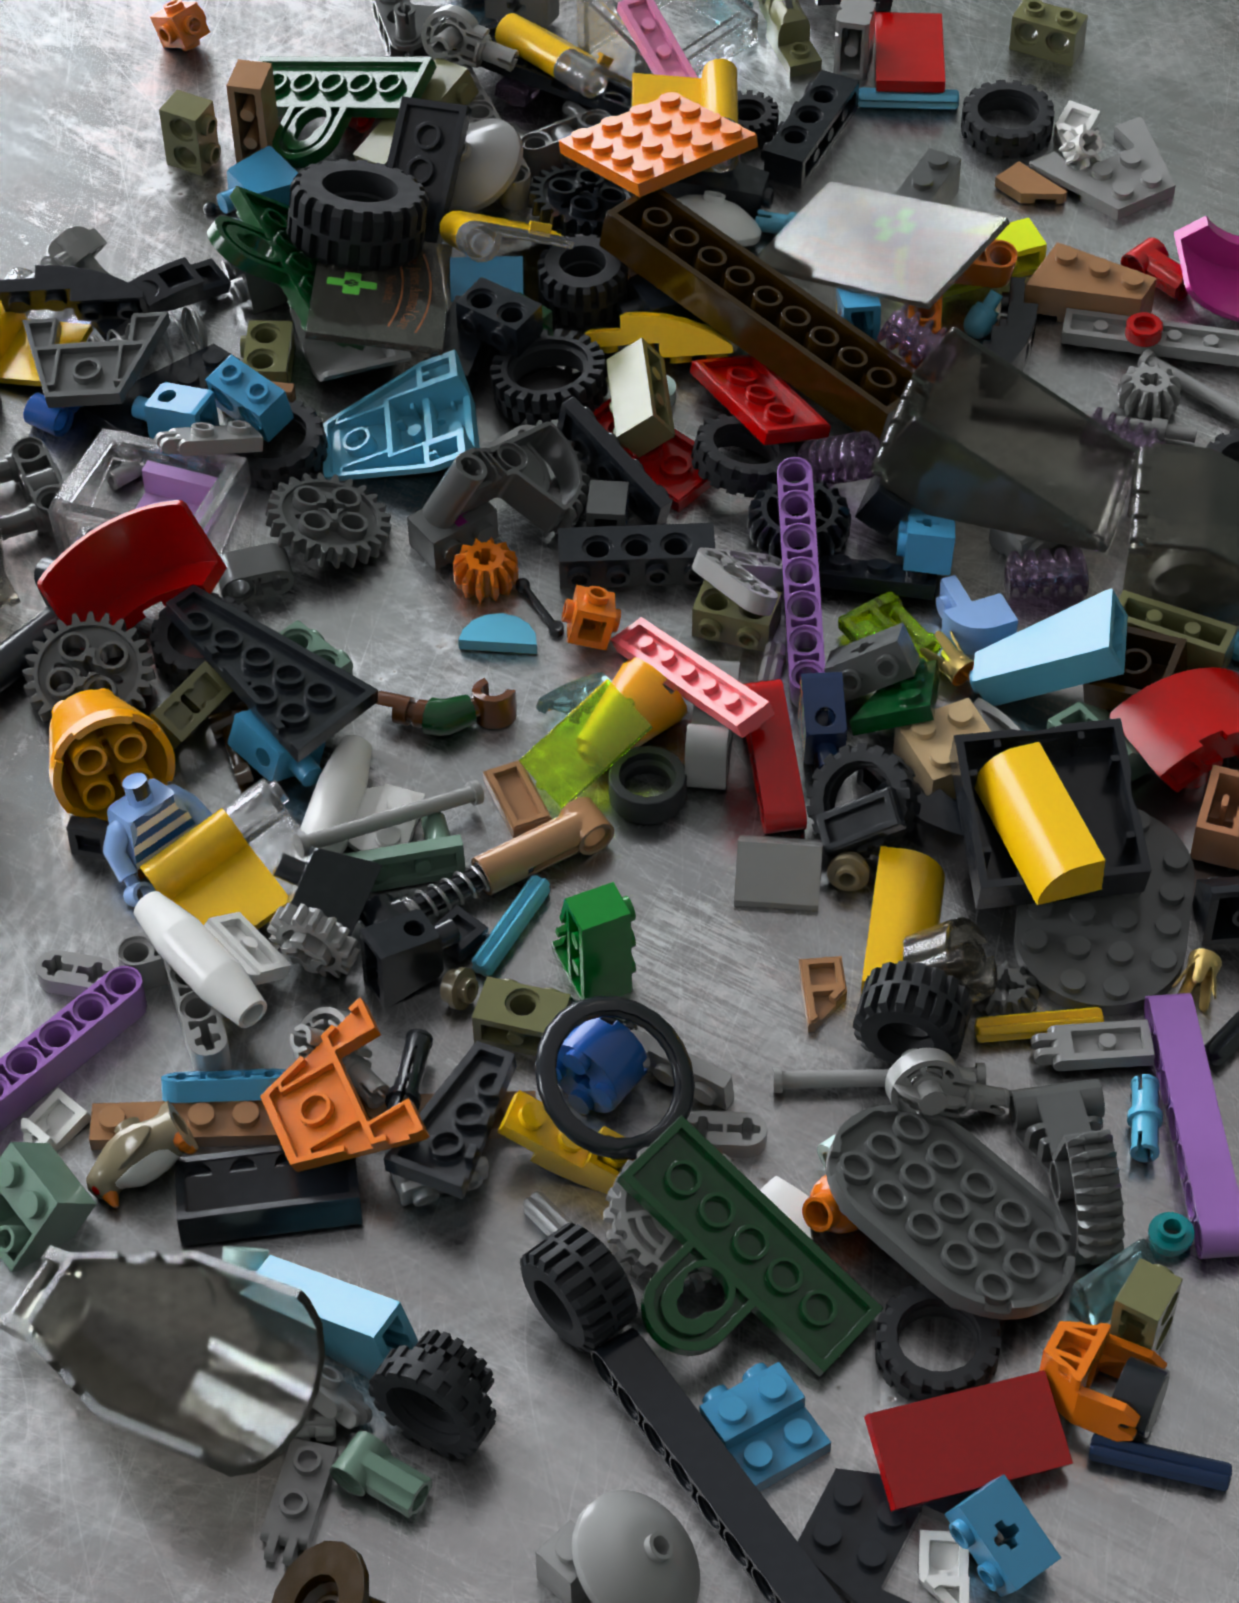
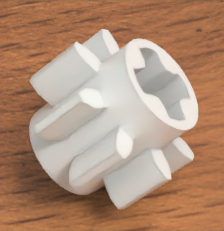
[1059,124,1106,170]

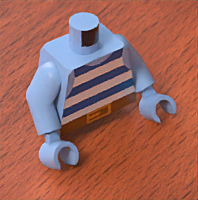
[103,773,212,907]

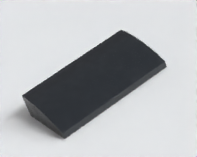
[174,1145,363,1246]

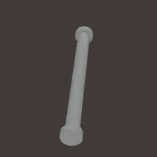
[1137,349,1239,421]
[293,780,484,858]
[772,1063,986,1093]

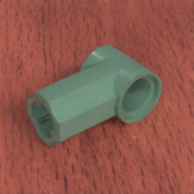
[329,1431,432,1518]

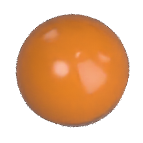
[802,1174,859,1234]

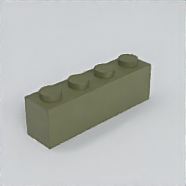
[353,58,479,165]

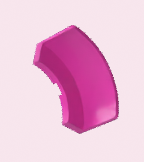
[1174,216,1239,322]

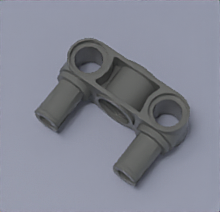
[509,100,610,179]
[0,437,74,541]

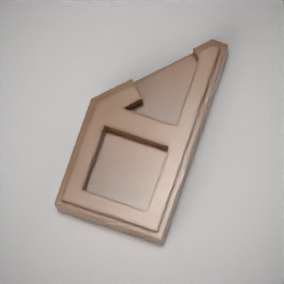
[994,161,1067,204]
[798,956,847,1033]

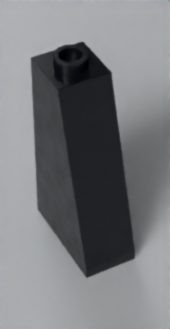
[661,158,774,220]

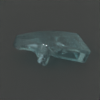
[536,672,612,725]

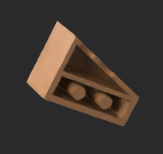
[1024,242,1157,323]

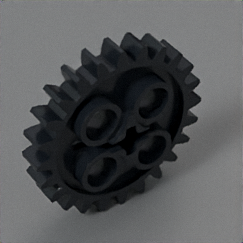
[528,163,635,237]

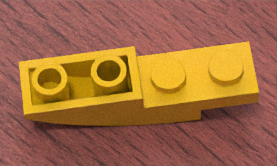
[585,312,738,363]
[497,1090,635,1194]

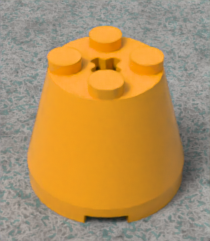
[49,688,175,821]

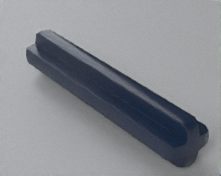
[1089,1433,1233,1491]

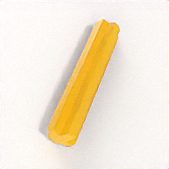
[974,1007,1104,1043]

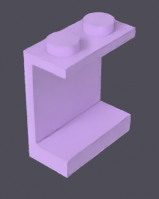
[112,460,222,532]

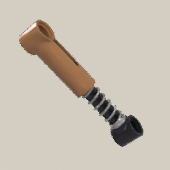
[358,797,615,928]

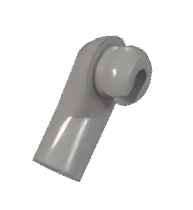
[106,440,145,490]

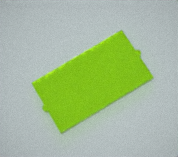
[518,679,653,809]

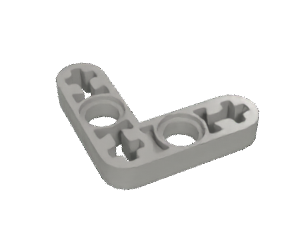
[692,548,783,616]

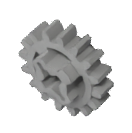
[267,903,360,978]

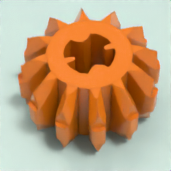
[453,537,519,603]

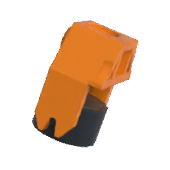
[1039,1321,1170,1442]

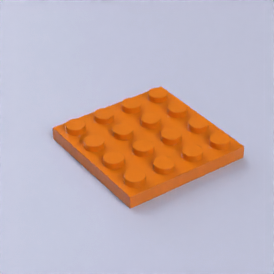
[559,92,758,197]

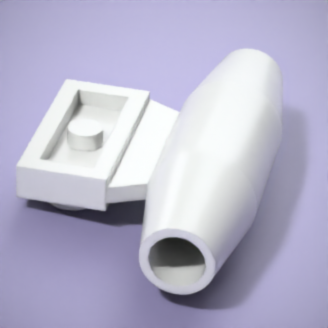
[296,735,425,861]
[134,891,292,1028]

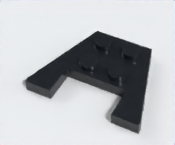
[797,1468,977,1603]

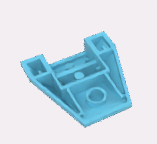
[323,349,480,481]

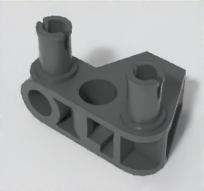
[372,0,450,57]

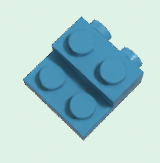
[699,1362,831,1492]

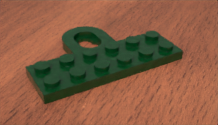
[258,56,437,168]
[207,186,370,351]
[616,1115,884,1377]

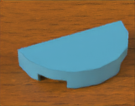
[458,613,537,654]

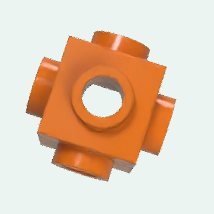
[150,0,210,51]
[561,585,621,651]

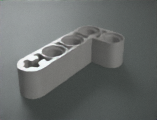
[685,659,741,790]
[116,932,232,1071]

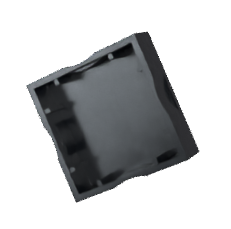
[949,718,1152,910]

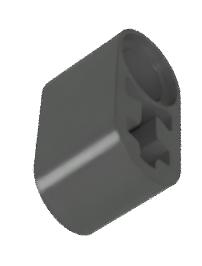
[218,543,295,603]

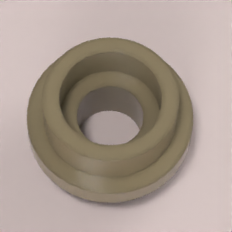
[827,851,870,891]
[440,967,479,1010]

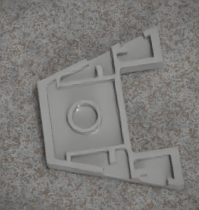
[1029,116,1176,220]

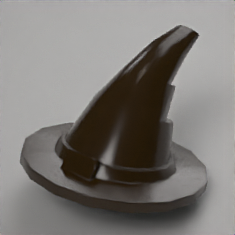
[271,1541,386,1603]

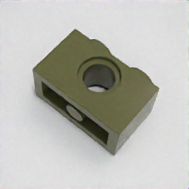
[472,976,571,1056]

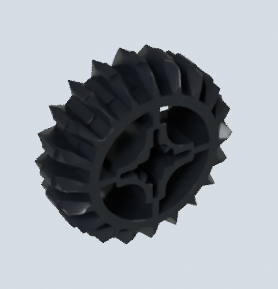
[747,480,852,563]

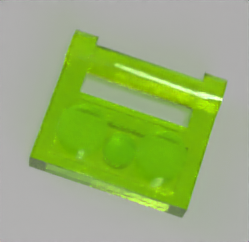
[838,591,942,658]

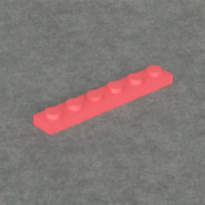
[610,617,775,738]

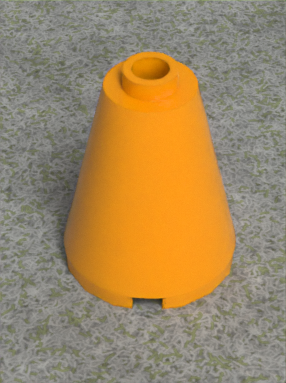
[577,657,688,768]

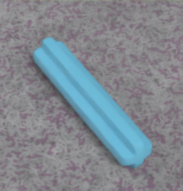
[858,87,959,110]
[472,875,550,977]

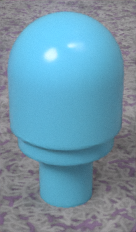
[963,289,1003,339]

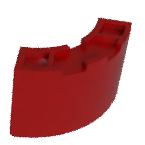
[37,500,227,650]
[1109,667,1239,793]

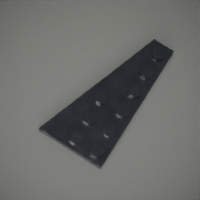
[452,22,632,116]

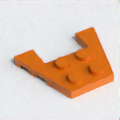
[260,998,430,1172]

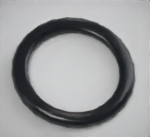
[535,996,695,1160]

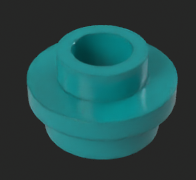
[1148,1212,1195,1257]

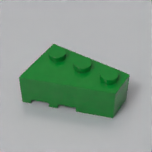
[551,882,636,1000]

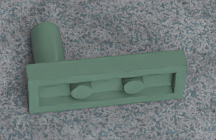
[345,812,466,892]

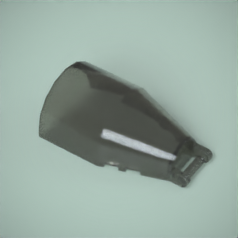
[0,1245,326,1477]

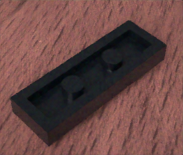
[819,554,938,600]

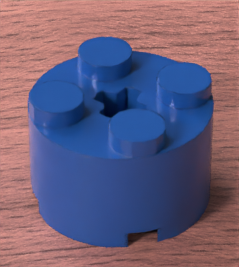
[556,1017,648,1114]

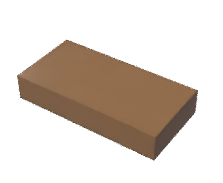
[483,759,552,838]

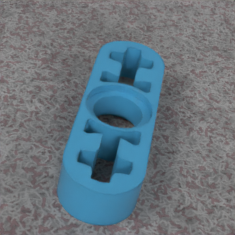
[161,1069,286,1103]

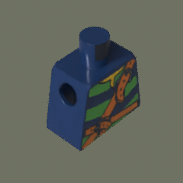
[798,672,847,770]

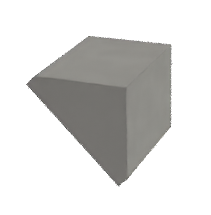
[734,835,823,911]

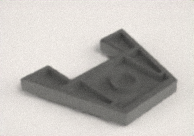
[22,311,171,408]

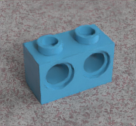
[205,354,294,443]

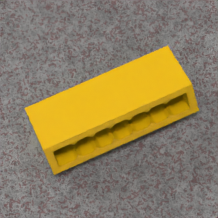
[975,742,1106,905]
[861,846,945,994]

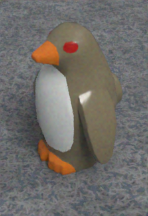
[86,1101,199,1208]

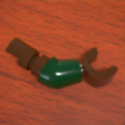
[376,678,517,737]

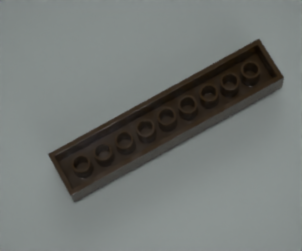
[599,189,933,447]

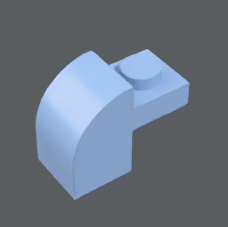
[936,575,1018,655]

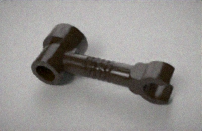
[208,701,258,797]

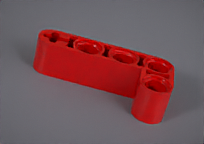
[743,679,807,834]

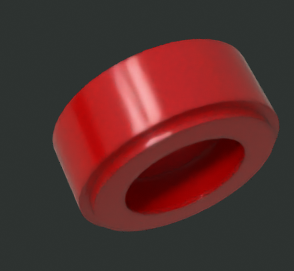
[1125,312,1163,347]

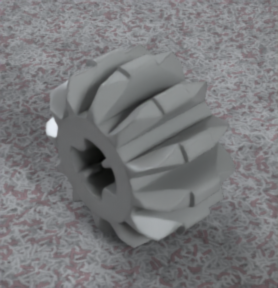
[1117,362,1181,421]

